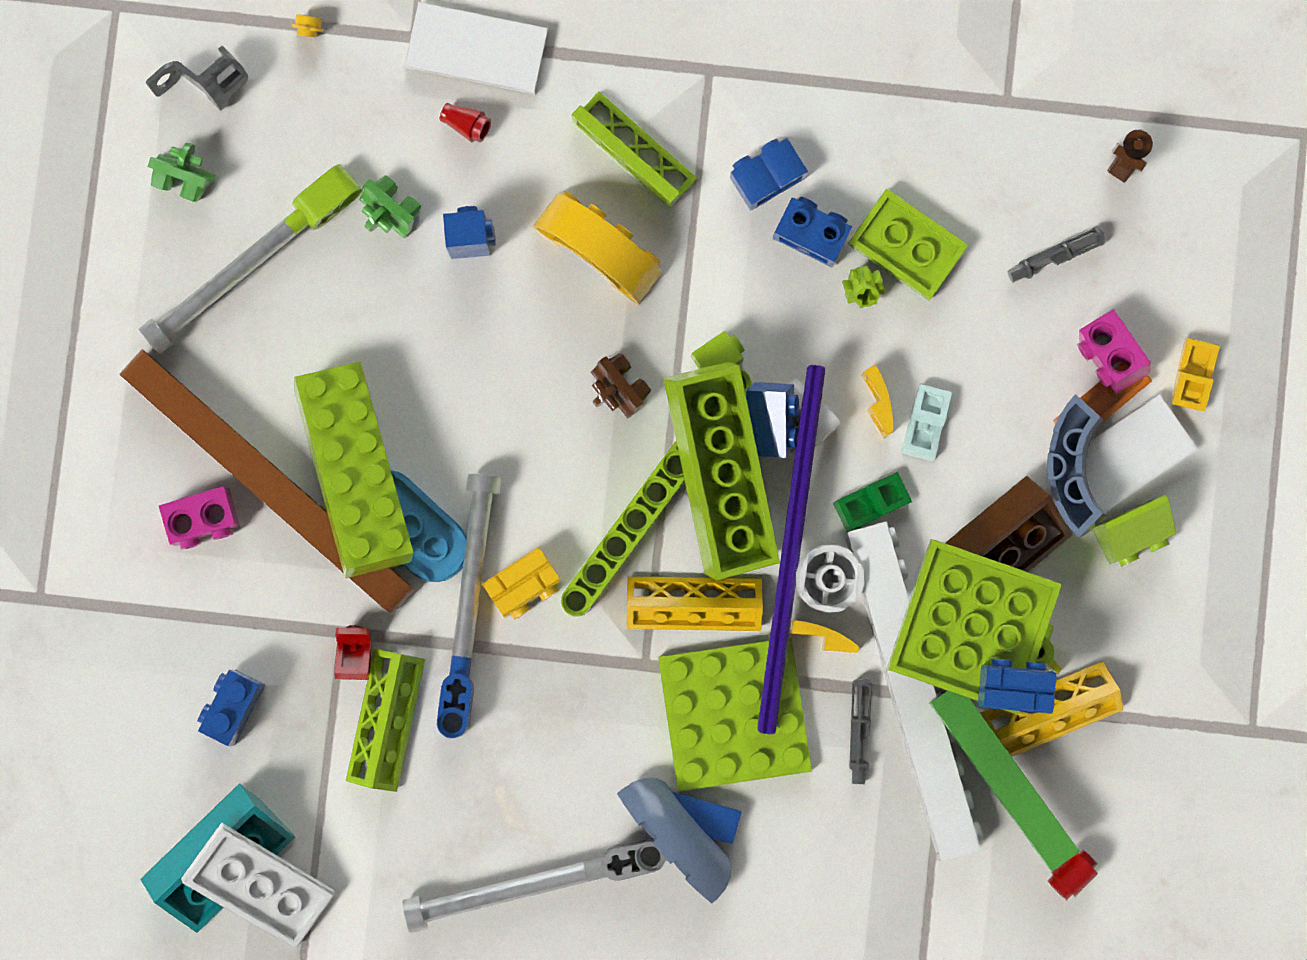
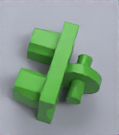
[147,142,216,202]
[359,175,421,238]

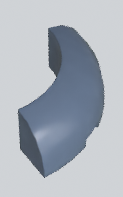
[1047,394,1107,538]
[617,778,732,904]

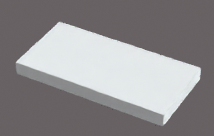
[405,2,548,95]
[1086,394,1198,513]
[181,823,335,949]

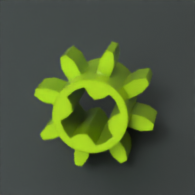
[842,265,886,308]

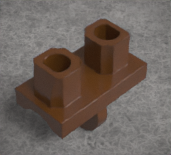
[1107,129,1153,183]
[591,354,651,419]

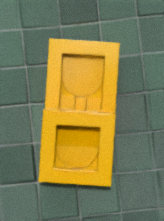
[1171,337,1220,412]
[861,364,893,439]
[790,620,859,653]

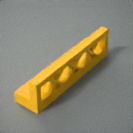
[627,576,763,631]
[980,661,1124,757]

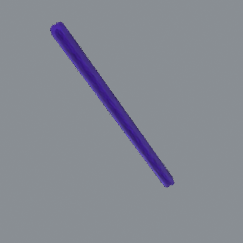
[757,365,825,735]

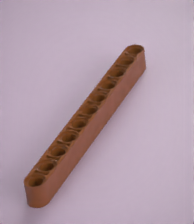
[120,349,415,615]

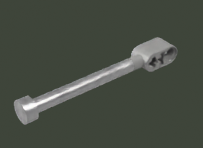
[402,839,666,933]

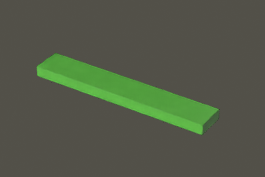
[929,690,1080,872]

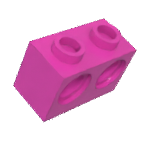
[1077,309,1151,394]
[159,486,240,550]

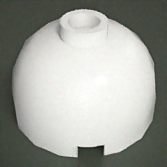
[796,545,864,613]

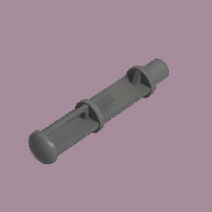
[1007,227,1105,283]
[849,679,872,784]

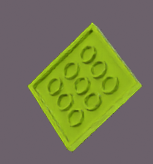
[886,539,1062,715]
[658,637,812,792]

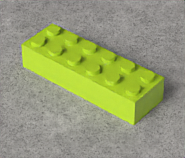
[294,361,414,579]
[663,362,780,581]

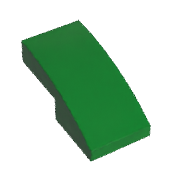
[833,472,912,532]

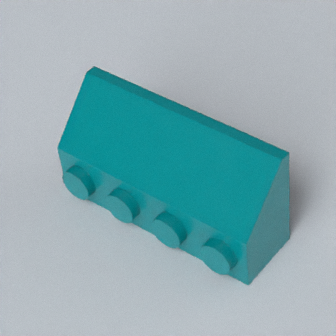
[140,783,295,933]

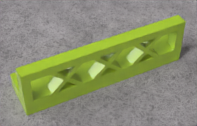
[571,91,697,209]
[346,648,425,792]

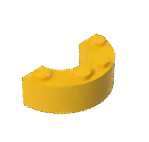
[532,191,662,305]

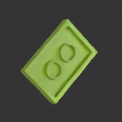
[848,188,968,301]

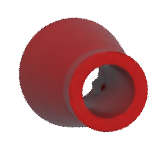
[439,103,491,143]

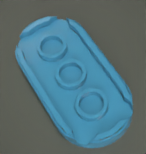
[391,470,467,582]

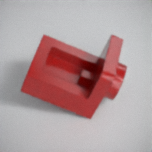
[334,625,372,680]

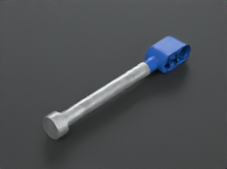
[437,474,501,738]

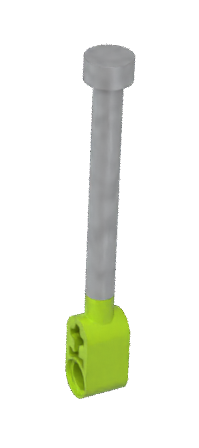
[138,164,362,355]

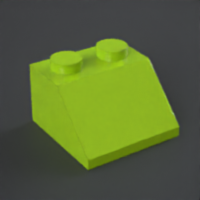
[1092,495,1176,567]

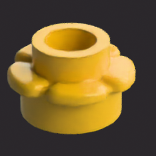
[291,14,324,38]

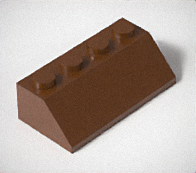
[945,476,1072,572]

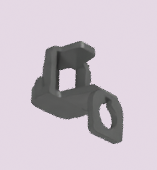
[146,46,249,111]

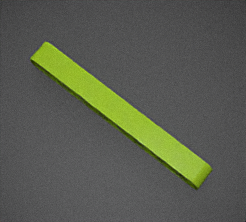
[561,369,752,617]

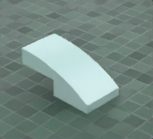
[901,384,952,462]

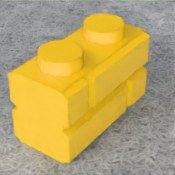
[482,547,562,620]

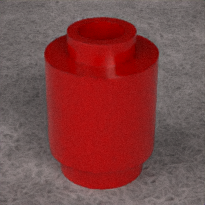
[1047,850,1098,901]

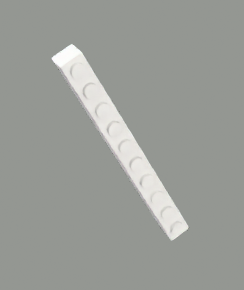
[845,521,984,862]

